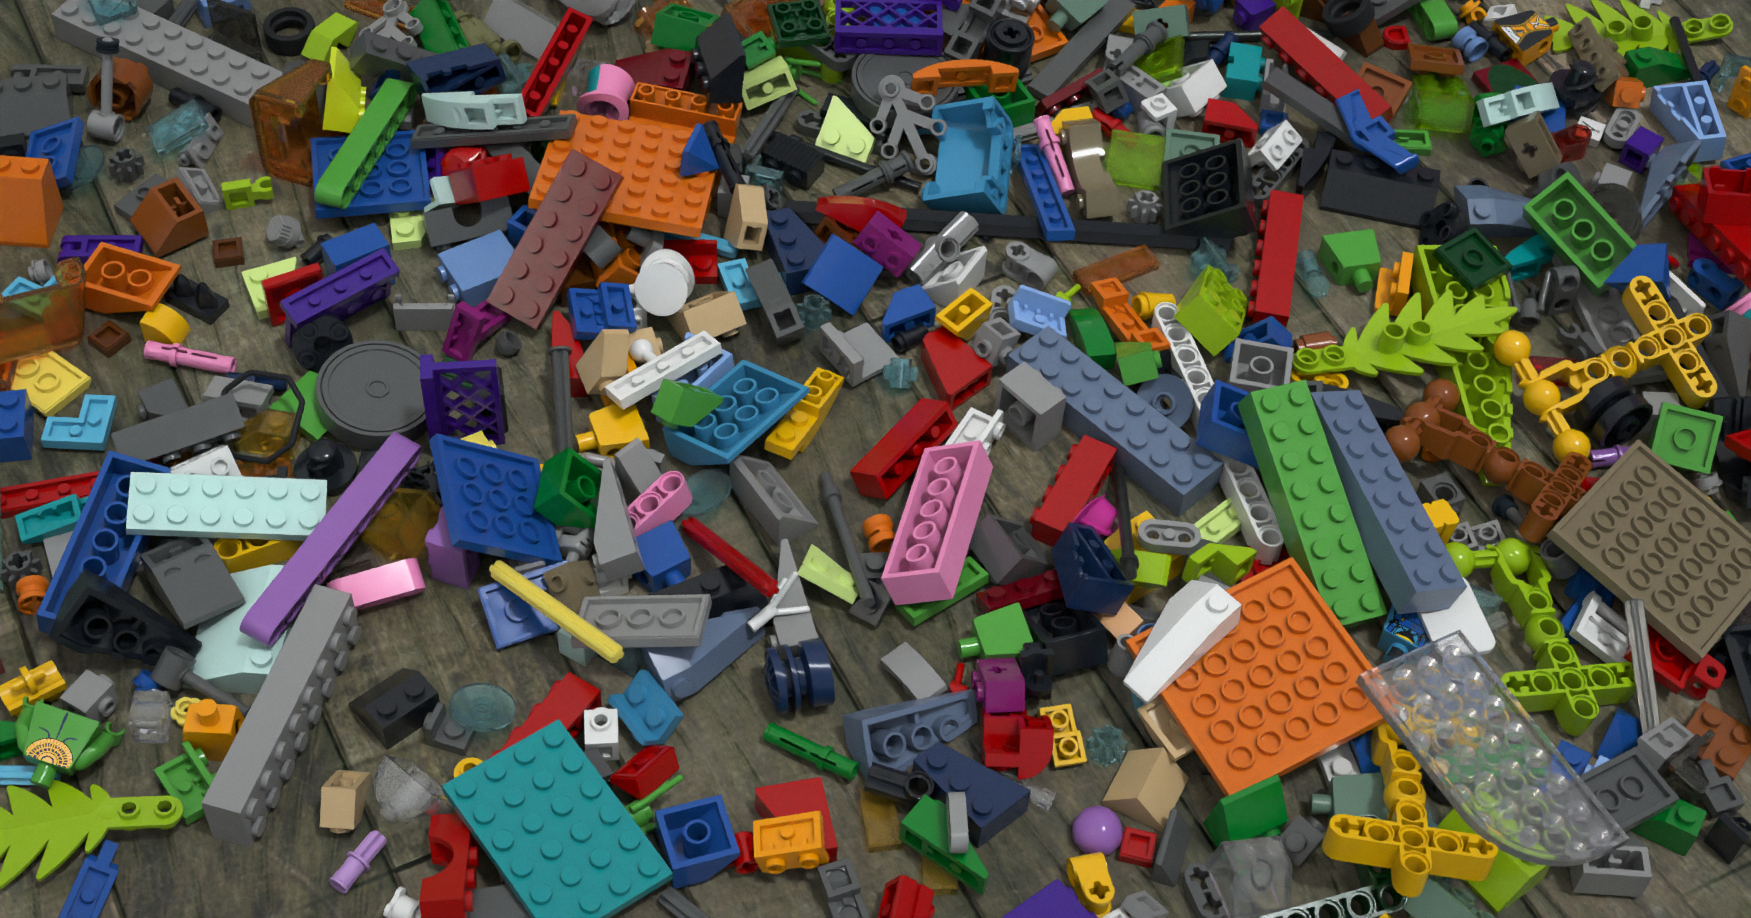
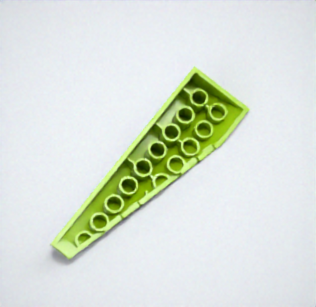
[1410,245,1513,486]

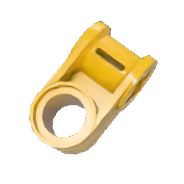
[1066,852,1115,918]

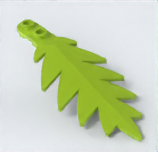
[1544,0,1733,60]
[1292,290,1518,377]
[0,779,183,890]

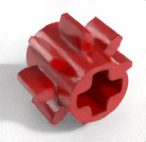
[726,831,760,874]

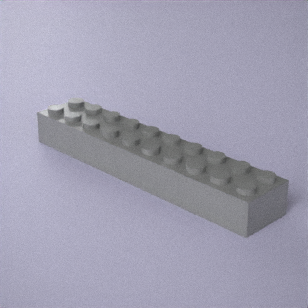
[51,0,291,137]

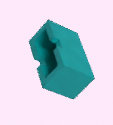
[1222,42,1266,101]

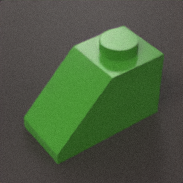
[1115,342,1163,386]
[651,378,724,429]

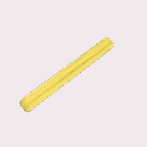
[489,560,624,663]

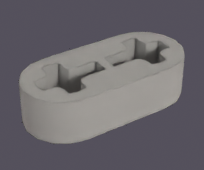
[946,792,969,853]

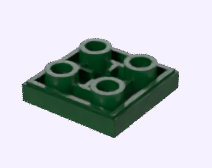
[766,0,831,49]

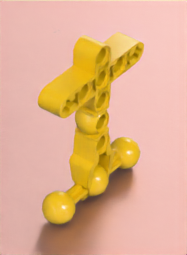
[1493,276,1717,463]
[1321,704,1498,897]

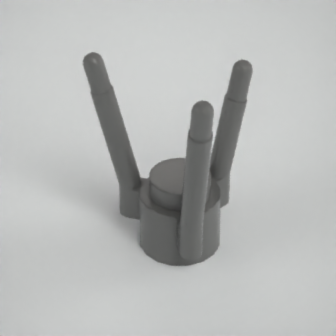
[1505,271,1552,328]

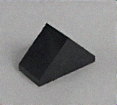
[1704,812,1751,865]

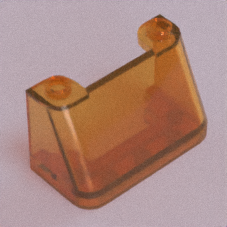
[249,59,343,189]
[0,256,86,365]

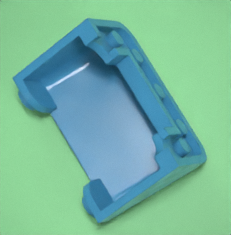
[921,96,1014,214]

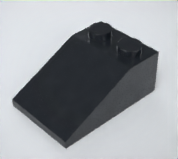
[1022,597,1109,677]

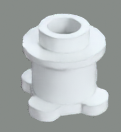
[383,886,421,918]

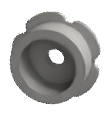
[28,258,54,286]
[1693,472,1723,495]

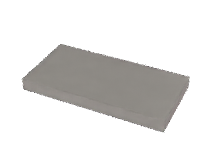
[570,594,712,648]

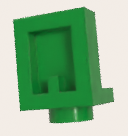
[741,30,777,71]

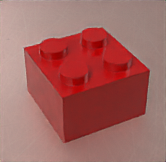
[448,153,530,205]

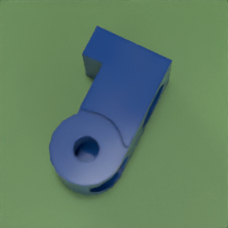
[1687,258,1745,311]

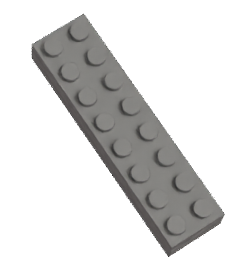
[201,584,361,848]

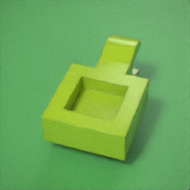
[221,176,274,211]

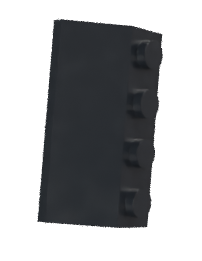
[1319,149,1441,230]

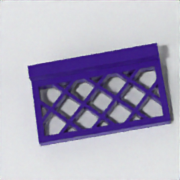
[834,0,943,56]
[280,248,400,348]
[420,354,505,457]

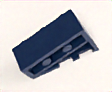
[405,43,507,103]
[764,207,825,296]
[1051,522,1135,615]
[912,742,1031,848]

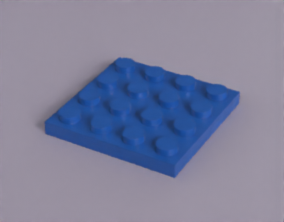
[310,130,431,219]
[429,433,563,567]

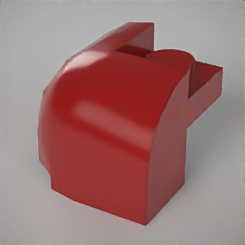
[981,707,1054,780]

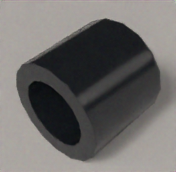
[982,18,1035,80]

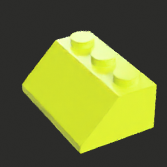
[322,46,366,133]

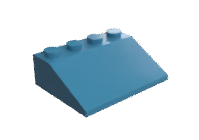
[662,359,810,466]

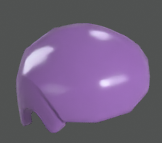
[1072,805,1123,856]

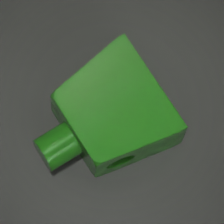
[1317,229,1381,292]
[957,603,1033,666]

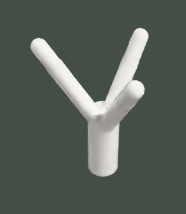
[747,571,810,633]

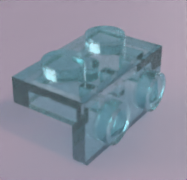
[146,99,209,156]

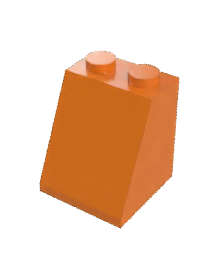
[0,155,64,249]

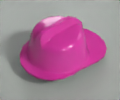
[1072,493,1119,539]

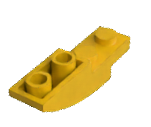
[764,367,844,460]

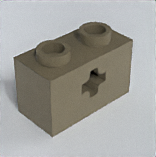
[1504,110,1563,179]

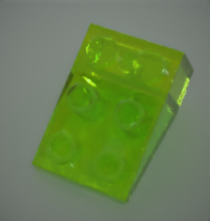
[1411,73,1475,134]

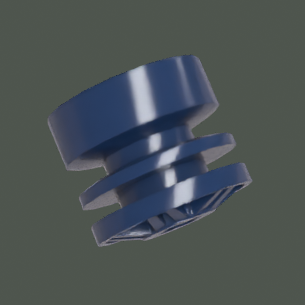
[764,637,835,716]

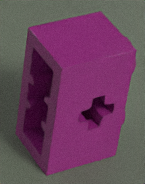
[853,210,922,278]
[971,657,1025,713]

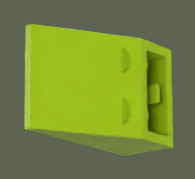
[1174,264,1248,356]

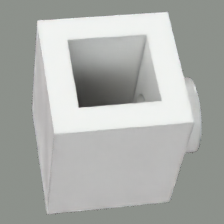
[584,707,620,761]

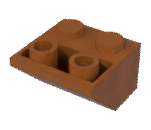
[130,177,209,258]

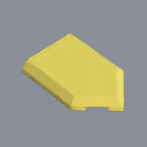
[3,349,92,417]

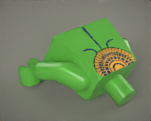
[14,696,125,789]

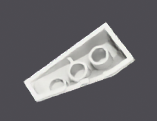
[1123,580,1242,705]

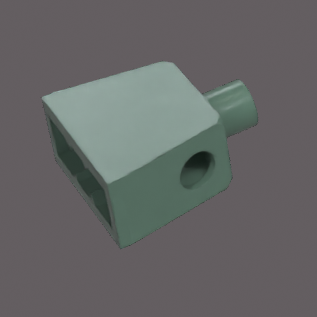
[1045,0,1109,32]
[1309,772,1388,824]

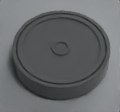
[851,52,959,129]
[316,340,428,450]

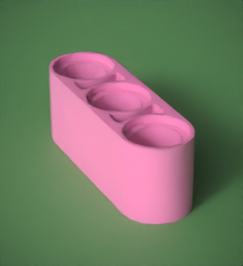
[628,471,693,537]
[326,558,426,611]

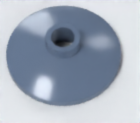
[1137,374,1194,428]

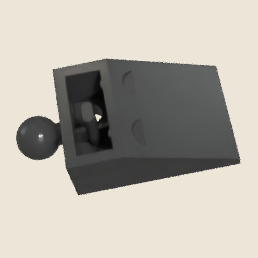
[140,537,246,629]

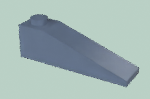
[1630,140,1702,239]
[1454,185,1538,238]
[641,607,766,703]
[842,689,978,780]

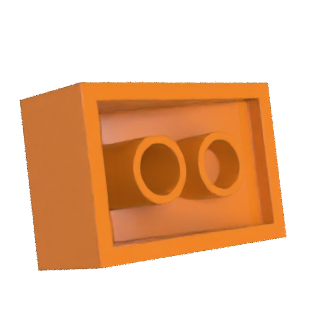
[72,242,181,314]

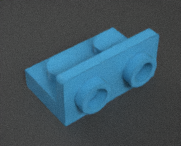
[607,670,684,746]

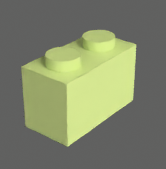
[741,55,797,110]

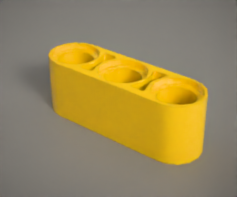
[214,538,304,574]

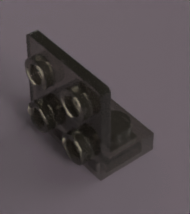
[207,0,263,60]
[1660,729,1716,806]

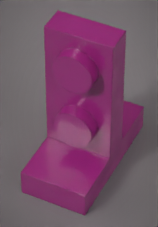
[442,298,511,361]

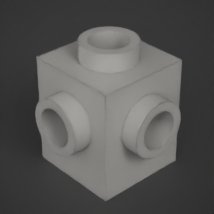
[971,317,1021,367]

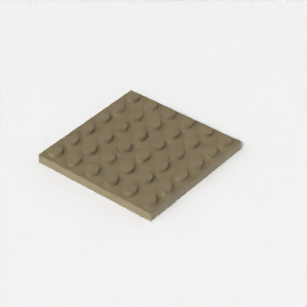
[1546,439,1751,664]

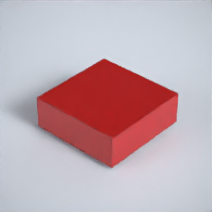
[1118,826,1158,869]

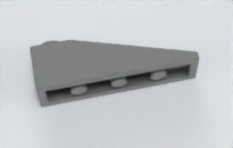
[592,458,645,583]
[769,538,818,660]

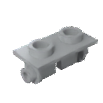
[178,113,224,169]

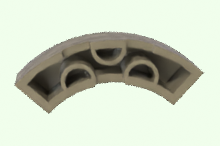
[1058,118,1119,219]

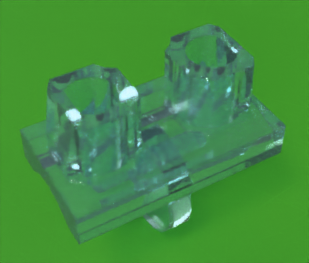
[499,52,535,94]
[1190,237,1240,283]

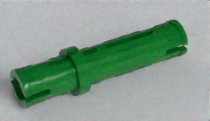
[763,722,860,781]

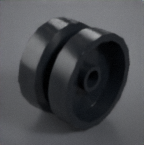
[1574,376,1653,449]

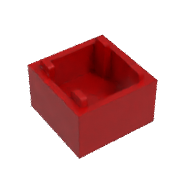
[1698,166,1751,226]

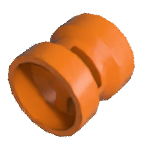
[862,514,896,553]

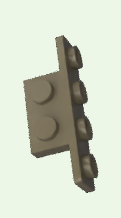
[1567,16,1629,92]

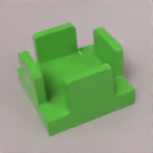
[1647,402,1724,475]

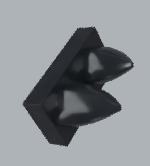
[164,274,230,325]

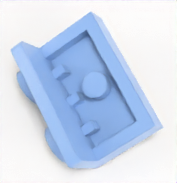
[1008,285,1071,339]

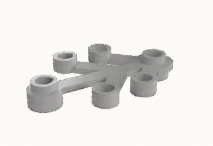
[359,0,424,77]
[869,75,948,175]

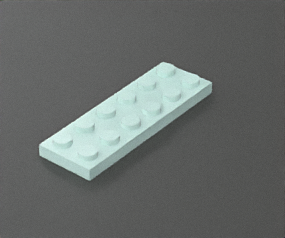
[126,472,327,541]

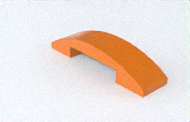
[910,59,1019,96]
[1090,277,1171,351]

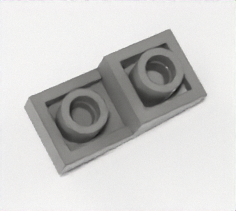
[1448,519,1506,551]
[880,642,948,700]

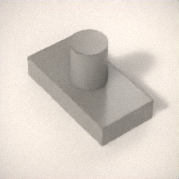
[625,226,665,267]

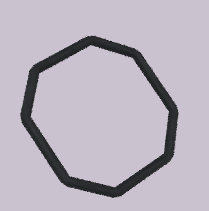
[217,369,305,465]

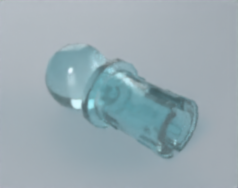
[1297,249,1330,298]

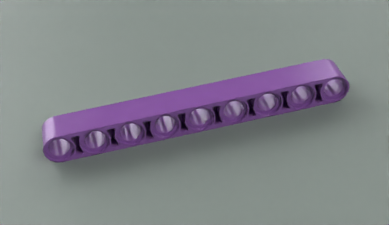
[239,432,423,647]

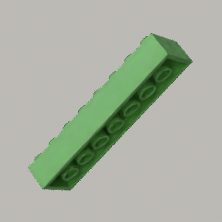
[1237,379,1387,630]

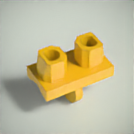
[0,660,68,717]

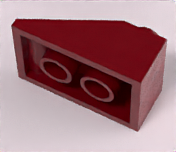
[614,48,694,104]

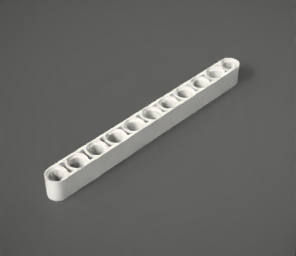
[1151,302,1284,565]

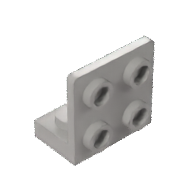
[819,322,899,387]

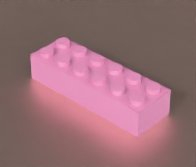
[881,440,993,605]

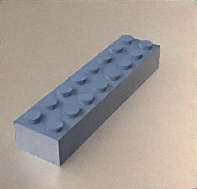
[1005,325,1224,517]
[1310,390,1467,614]

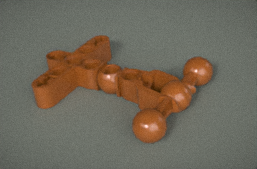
[1384,378,1592,543]

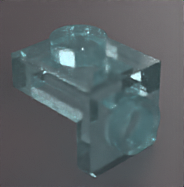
[745,154,784,195]

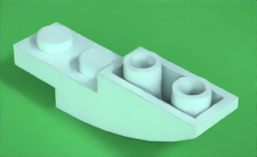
[1476,82,1560,127]
[421,91,527,130]

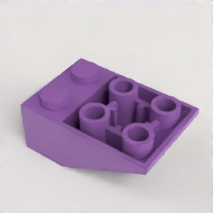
[425,506,480,590]

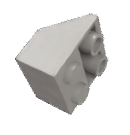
[1567,834,1652,897]

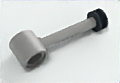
[87,36,126,142]

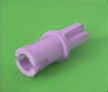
[328,830,387,894]

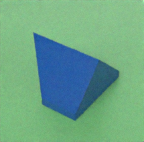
[1604,243,1671,300]

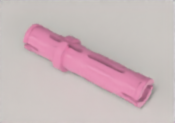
[1033,115,1076,197]
[144,340,237,374]

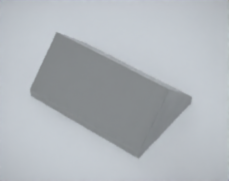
[483,0,560,62]
[730,455,819,547]

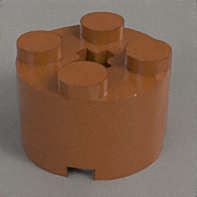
[87,57,153,122]

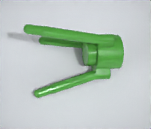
[782,56,843,106]
[624,774,684,834]

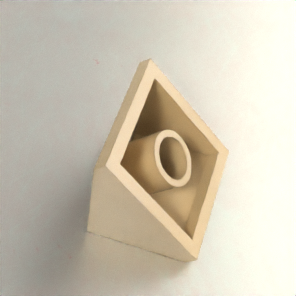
[1101,747,1189,832]

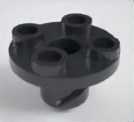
[1549,60,1602,110]
[1419,201,1469,245]
[292,314,353,373]
[294,439,358,497]

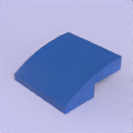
[801,234,884,316]
[566,282,637,340]

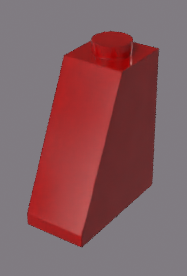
[921,326,993,411]
[754,777,838,869]

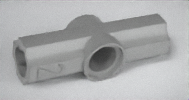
[906,211,979,286]

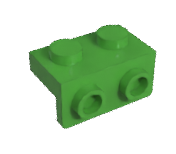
[154,740,216,825]

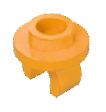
[1458,0,1487,25]

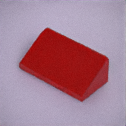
[610,745,679,800]

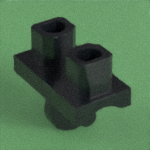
[1019,642,1054,700]

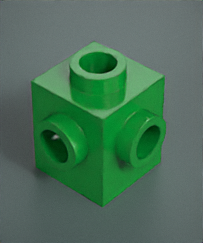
[1469,117,1509,158]

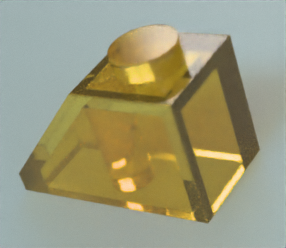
[233,409,302,459]

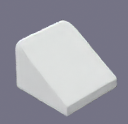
[1482,4,1518,28]

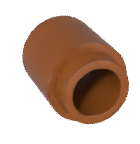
[1293,331,1338,354]

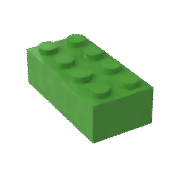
[1523,171,1637,299]

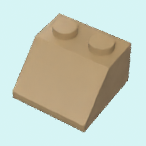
[666,291,747,342]

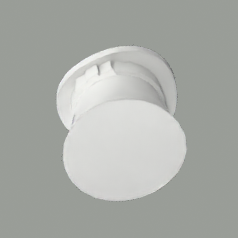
[634,249,695,316]

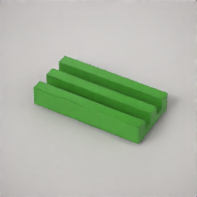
[1393,129,1432,156]

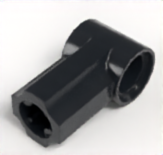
[864,762,934,812]

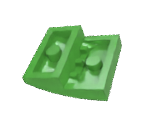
[268,371,329,442]

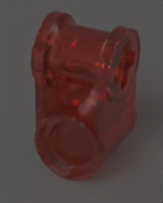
[1550,124,1592,163]

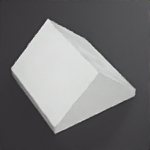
[922,246,987,307]

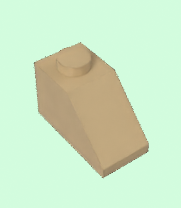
[576,329,630,396]
[320,770,371,833]

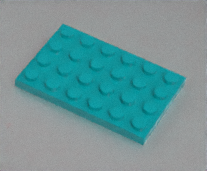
[442,719,673,918]

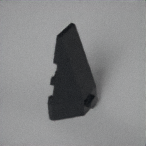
[49,569,202,666]

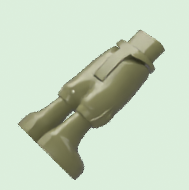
[454,10,523,71]

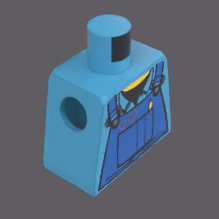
[1377,604,1433,669]

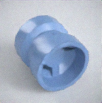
[1451,26,1489,62]

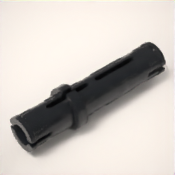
[703,120,746,195]

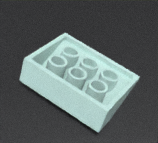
[182,564,302,694]

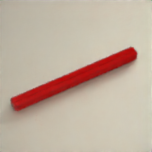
[681,516,779,598]

